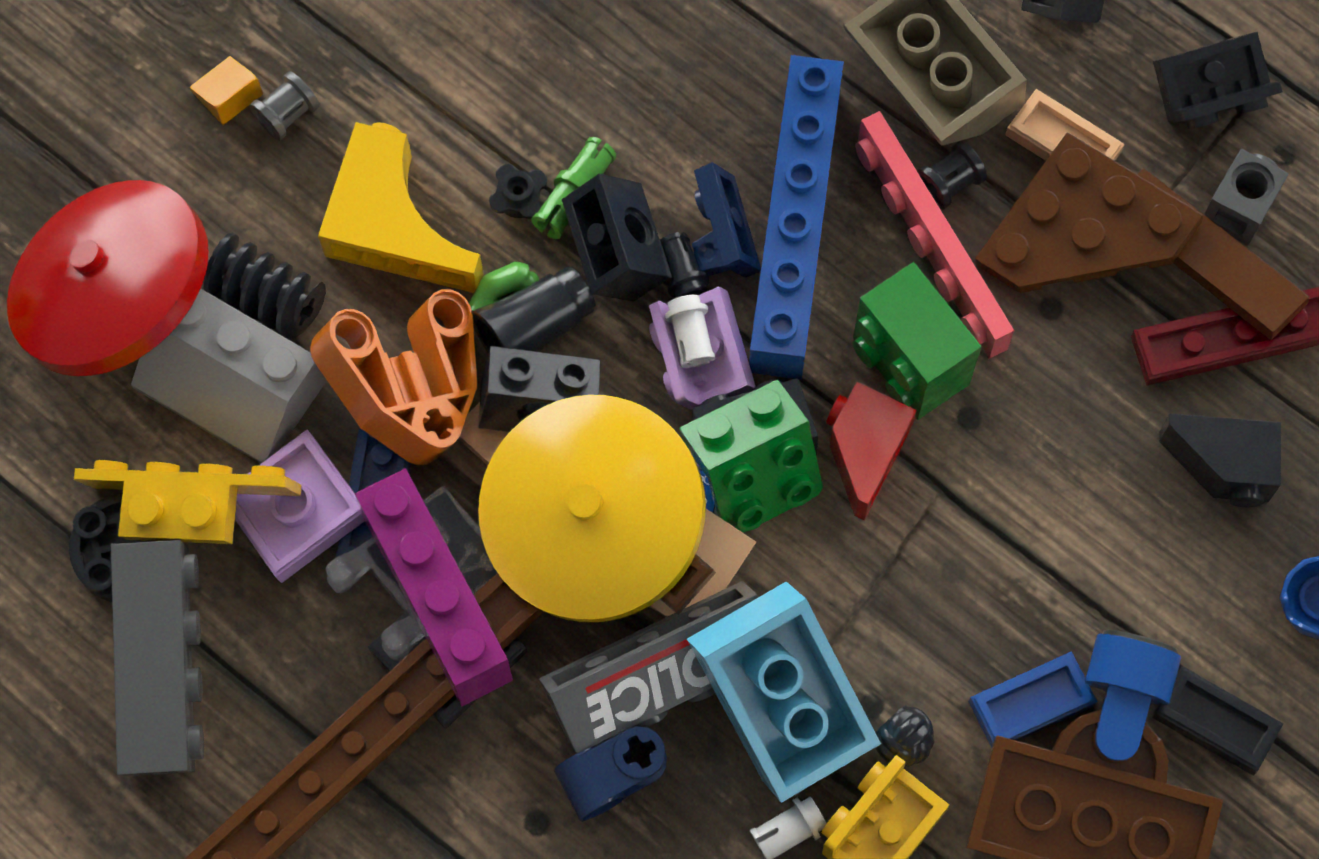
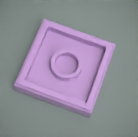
[235,430,364,583]

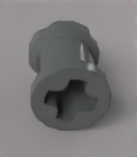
[250,71,320,141]

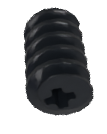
[204,232,326,340]

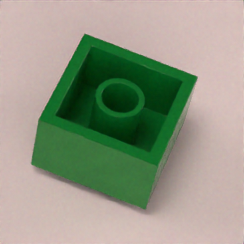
[852,262,982,420]

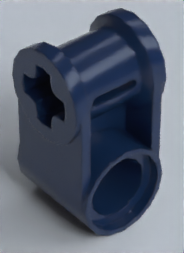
[554,726,667,822]

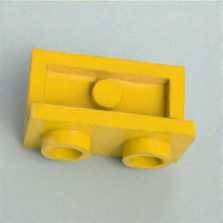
[821,755,949,859]

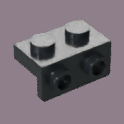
[1153,32,1283,129]

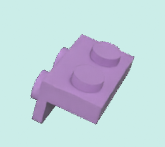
[649,286,756,410]

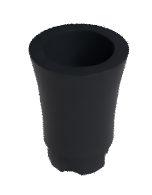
[471,266,596,354]

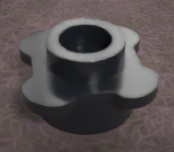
[489,164,547,219]

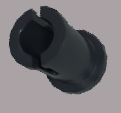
[660,232,709,298]

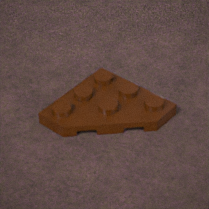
[975,132,1203,293]

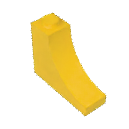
[318,122,484,293]

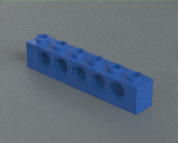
[749,55,844,380]

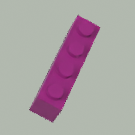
[355,468,513,706]

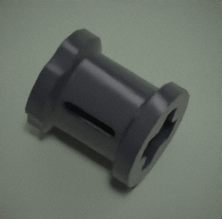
[917,141,987,210]

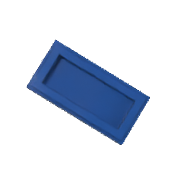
[968,651,1098,748]

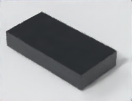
[1152,666,1284,776]

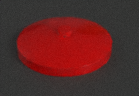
[7,180,209,376]

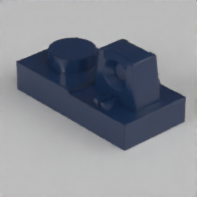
[692,162,761,278]

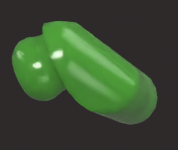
[469,261,539,311]

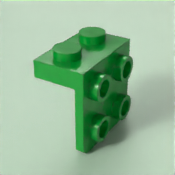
[679,379,823,533]

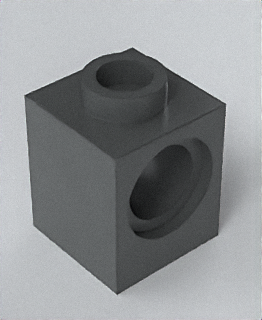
[1204,149,1289,246]

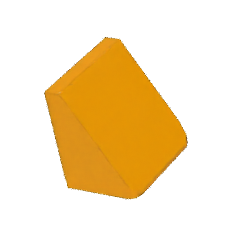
[189,56,263,125]

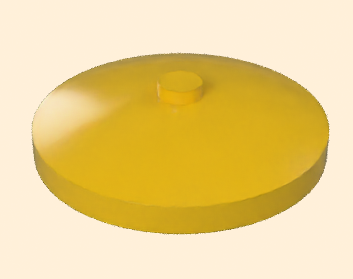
[478,395,706,622]

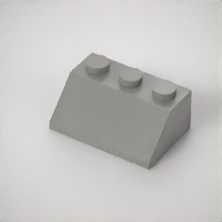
[131,289,327,464]

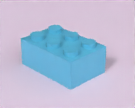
[687,582,881,803]

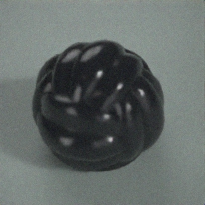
[876,705,934,767]

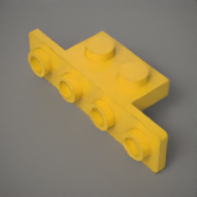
[74,460,302,544]

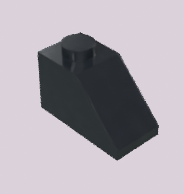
[1159,414,1281,508]

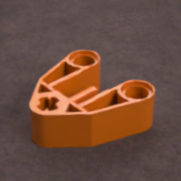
[310,289,477,465]

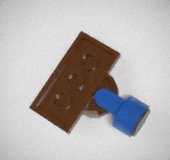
[966,630,1224,859]

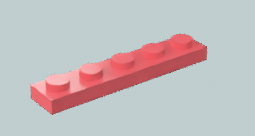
[855,111,1014,359]

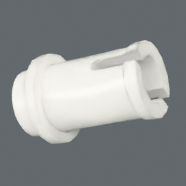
[665,295,715,368]
[750,797,827,859]

